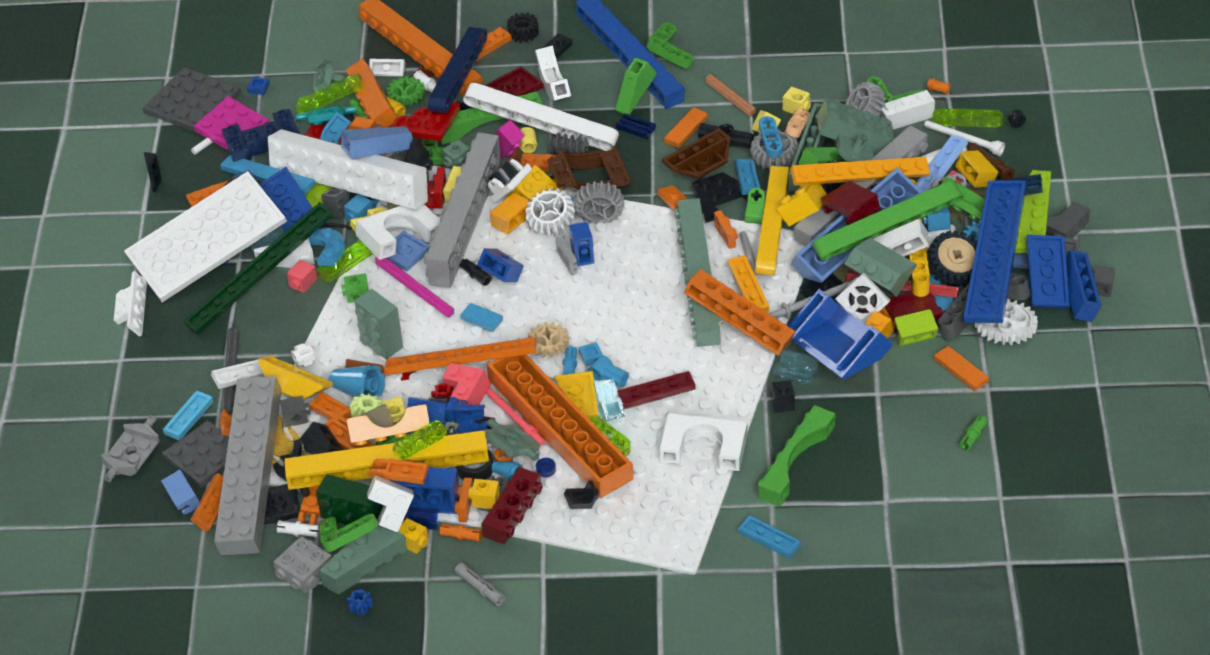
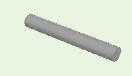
[739,231,757,275]

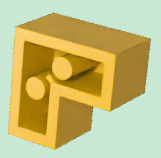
[777,184,827,227]

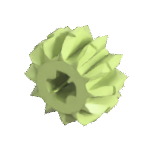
[350,393,383,418]

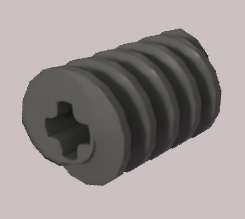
[549,132,589,154]

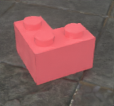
[442,363,491,405]

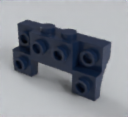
[221,109,300,162]

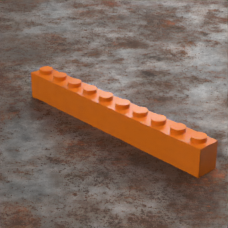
[358,0,483,96]

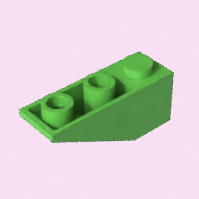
[615,57,657,116]

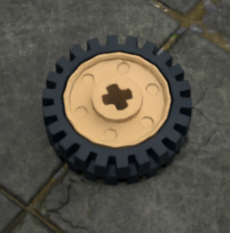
[927,230,977,287]

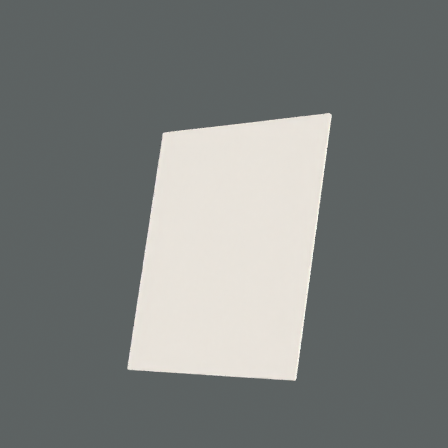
[269,166,805,575]

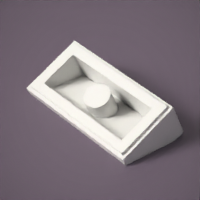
[369,59,406,77]

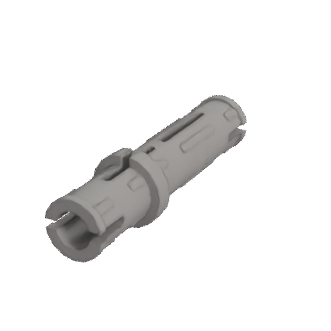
[454,562,506,606]

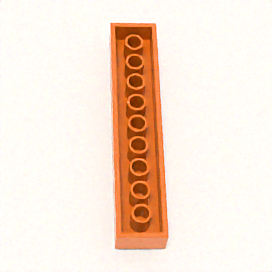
[487,355,634,498]

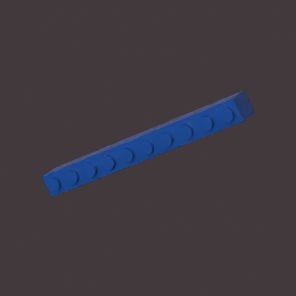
[576,0,685,109]

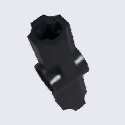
[698,123,754,149]

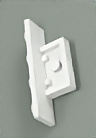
[114,271,147,337]

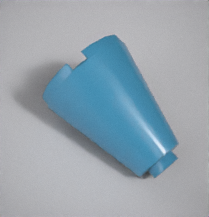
[329,365,385,397]

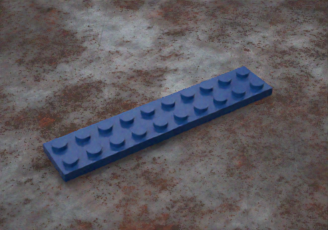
[963,180,1027,323]

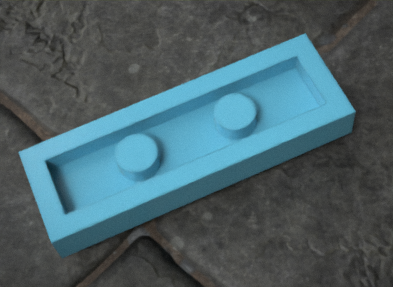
[163,390,214,440]

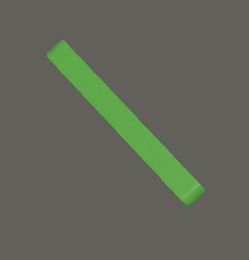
[812,180,963,261]

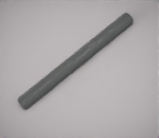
[221,327,239,415]

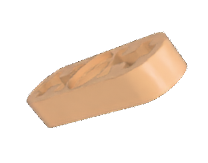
[785,109,810,138]

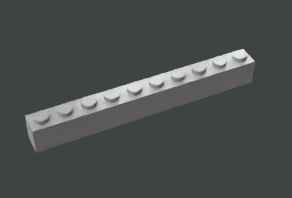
[794,125,928,246]

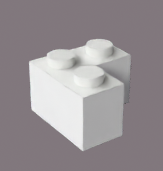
[367,475,414,532]

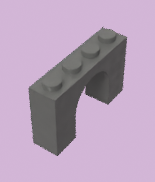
[1026,179,1090,239]

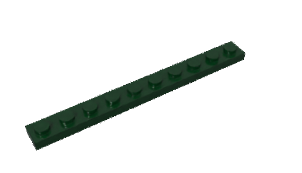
[184,202,333,335]

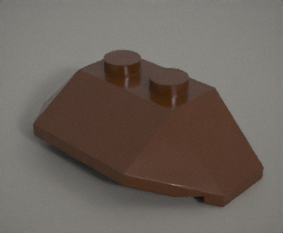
[662,128,731,179]

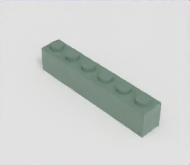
[788,103,826,192]

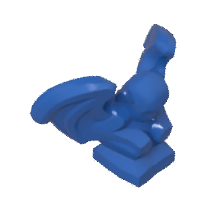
[445,397,488,434]

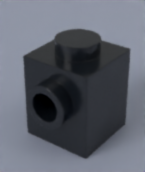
[772,380,795,413]

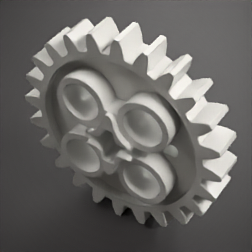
[974,299,1038,345]

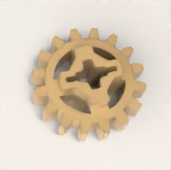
[528,322,569,358]

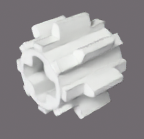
[291,344,316,368]

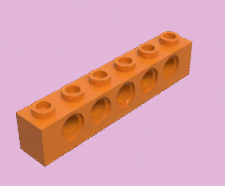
[684,269,796,356]

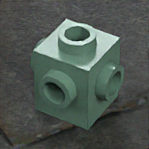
[442,139,471,169]

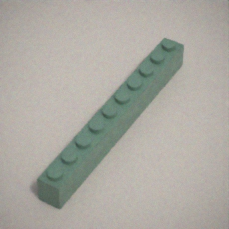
[674,198,721,347]

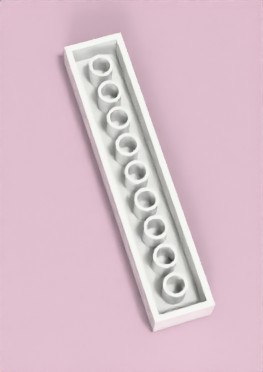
[268,129,428,209]

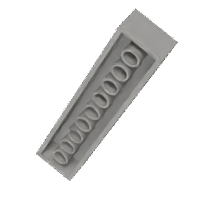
[424,133,501,288]
[214,376,281,556]

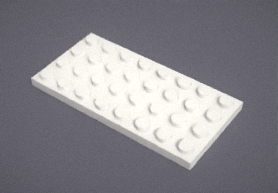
[124,171,287,302]

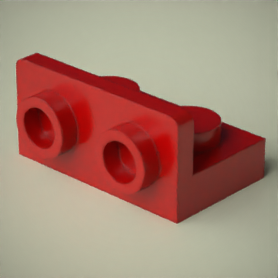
[425,167,447,208]

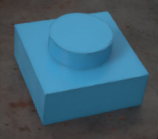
[578,342,603,366]

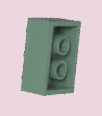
[354,289,403,360]

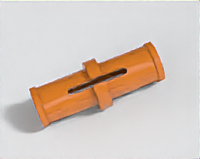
[440,523,482,542]

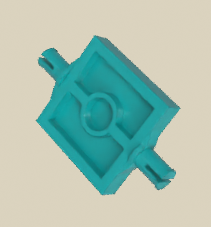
[296,106,356,125]

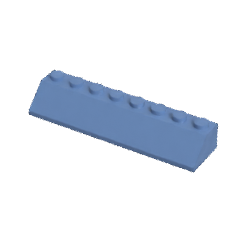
[791,168,923,283]

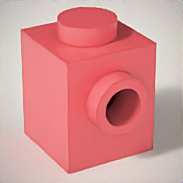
[287,260,317,293]

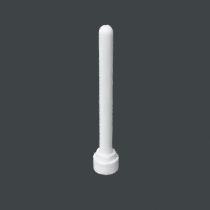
[924,121,1005,156]

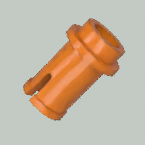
[927,78,951,95]

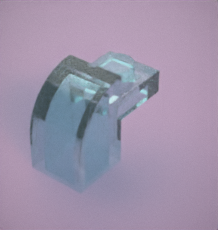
[594,379,625,422]

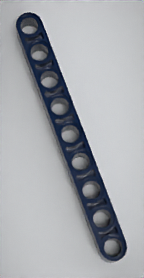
[428,27,487,113]

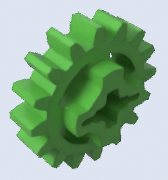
[386,76,425,107]

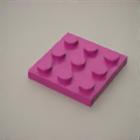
[194,96,269,151]

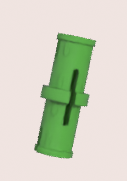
[959,415,988,451]

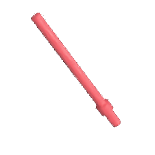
[486,387,546,446]

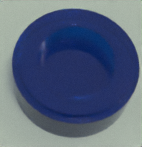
[536,458,556,477]

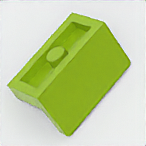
[894,309,938,347]

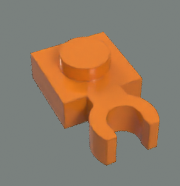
[219,409,233,437]

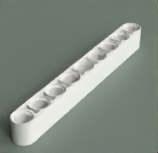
[463,83,619,151]

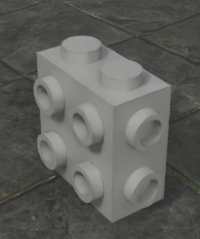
[273,536,332,594]

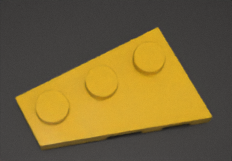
[554,371,599,420]

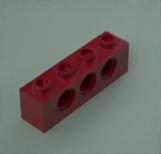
[481,467,543,545]

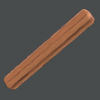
[705,74,756,116]

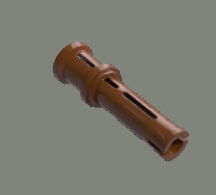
[968,143,1015,181]

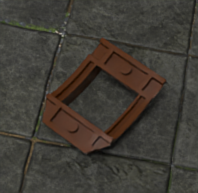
[547,146,631,192]

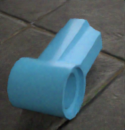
[588,355,629,388]

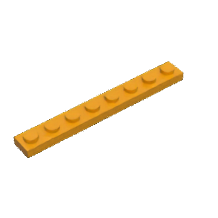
[790,157,930,186]

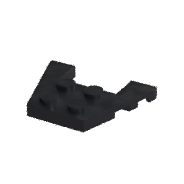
[692,172,766,223]

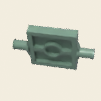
[485,418,541,461]

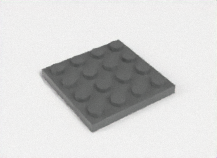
[143,67,241,135]

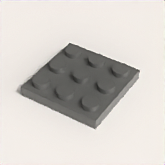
[162,420,229,489]

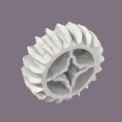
[525,187,575,236]

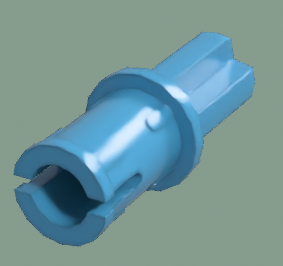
[562,345,578,375]

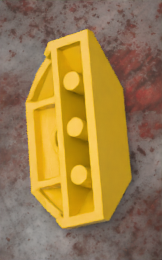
[258,355,333,400]

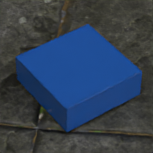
[247,77,270,95]

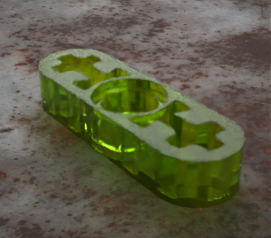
[588,416,631,456]
[393,420,447,460]

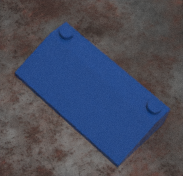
[788,289,893,380]

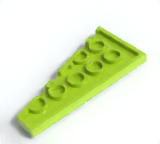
[1015,170,1051,254]

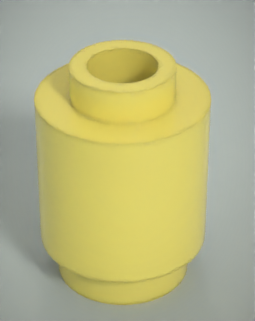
[520,127,537,153]

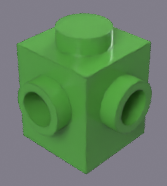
[341,273,369,303]

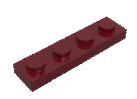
[615,371,696,410]

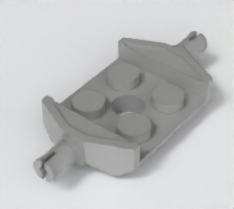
[101,415,160,482]

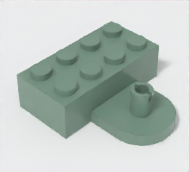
[817,98,894,162]

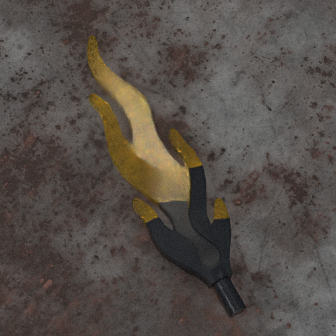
[272,415,310,497]

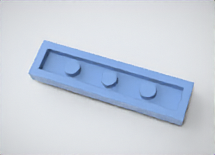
[917,135,968,192]

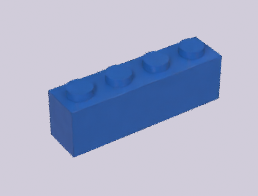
[1066,250,1102,322]

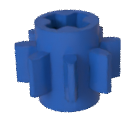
[347,589,373,616]

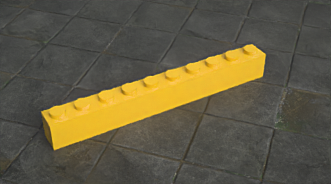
[284,430,489,490]

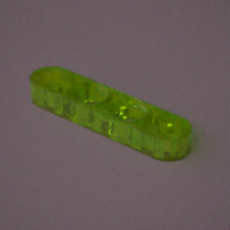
[932,108,1003,127]

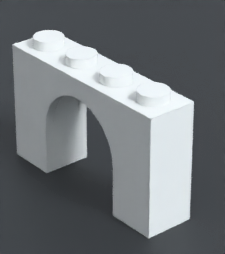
[356,204,440,260]
[660,413,747,471]

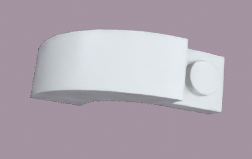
[535,46,571,101]

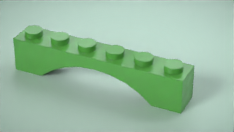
[441,92,543,145]
[757,405,836,507]

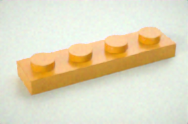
[728,255,769,312]

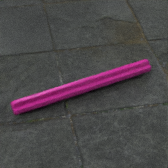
[375,257,455,318]

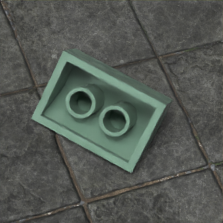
[844,238,917,297]

